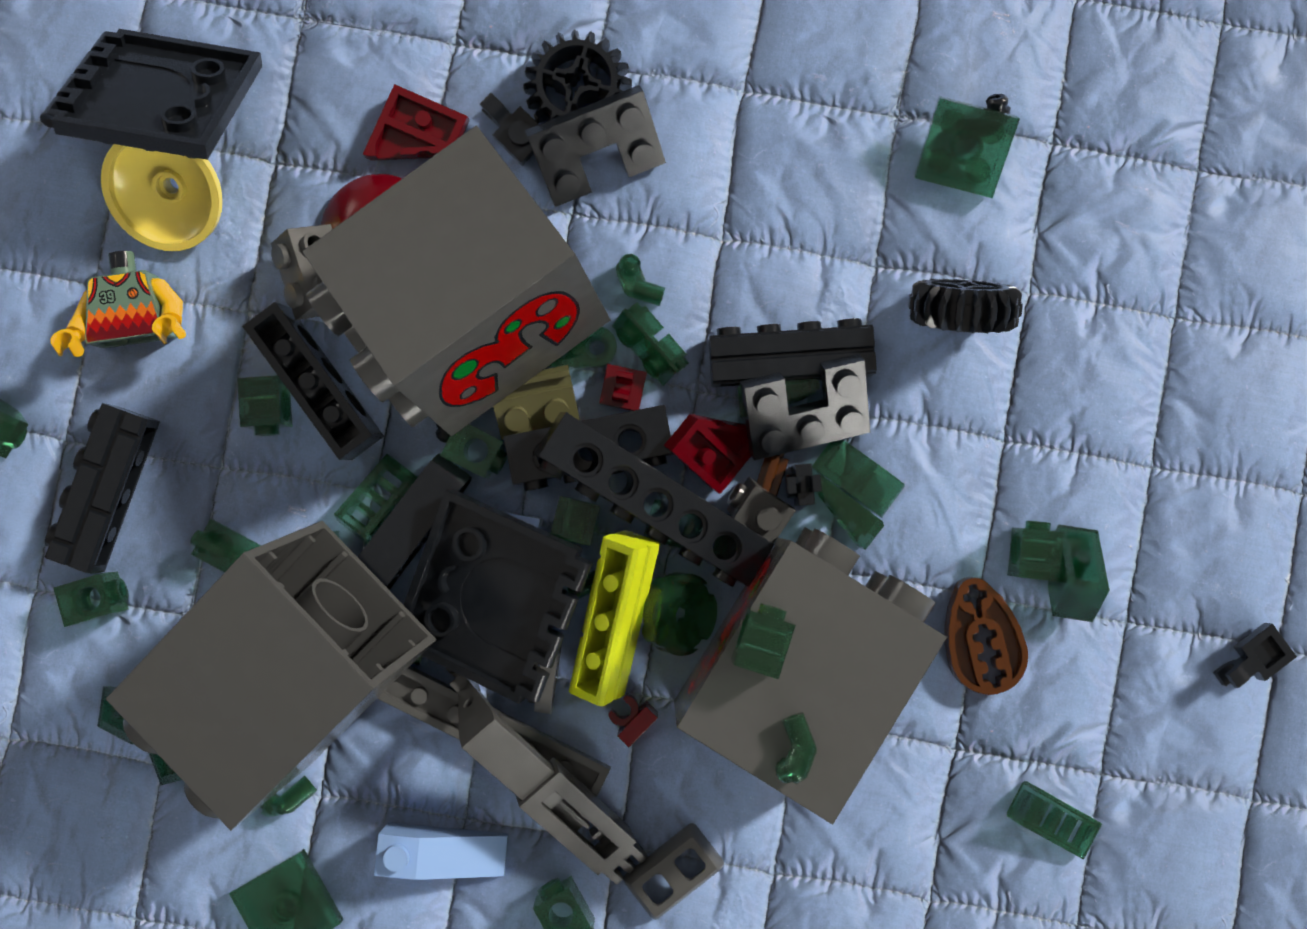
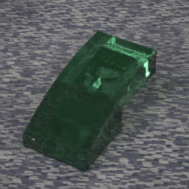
[812,439,905,518]

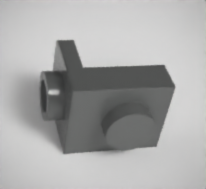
[727,477,796,544]

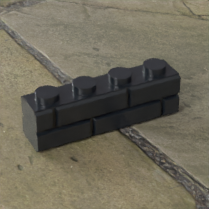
[708,318,877,387]
[45,403,160,574]

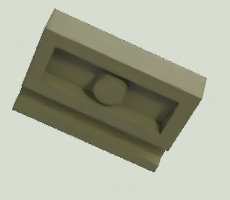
[493,365,580,440]

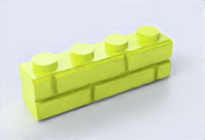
[569,530,660,707]

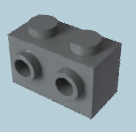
[271,224,332,320]

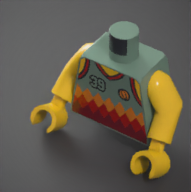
[50,251,186,357]

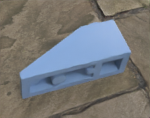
[374,822,508,880]

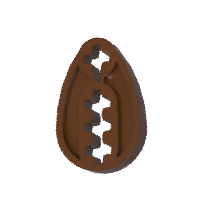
[944,577,1028,695]

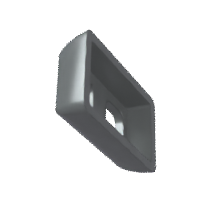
[623,823,724,920]

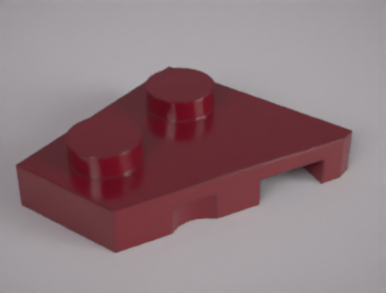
[363,84,470,161]
[664,414,751,494]

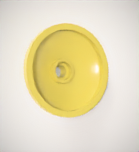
[101,144,222,251]

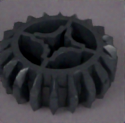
[523,29,632,123]
[908,278,1023,334]

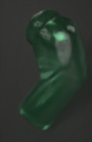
[616,254,666,306]
[260,775,318,817]

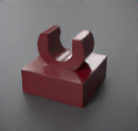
[599,364,647,411]
[608,693,658,747]

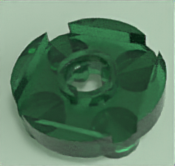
[642,572,717,656]

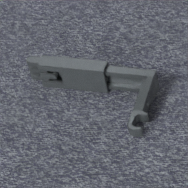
[446,668,648,885]

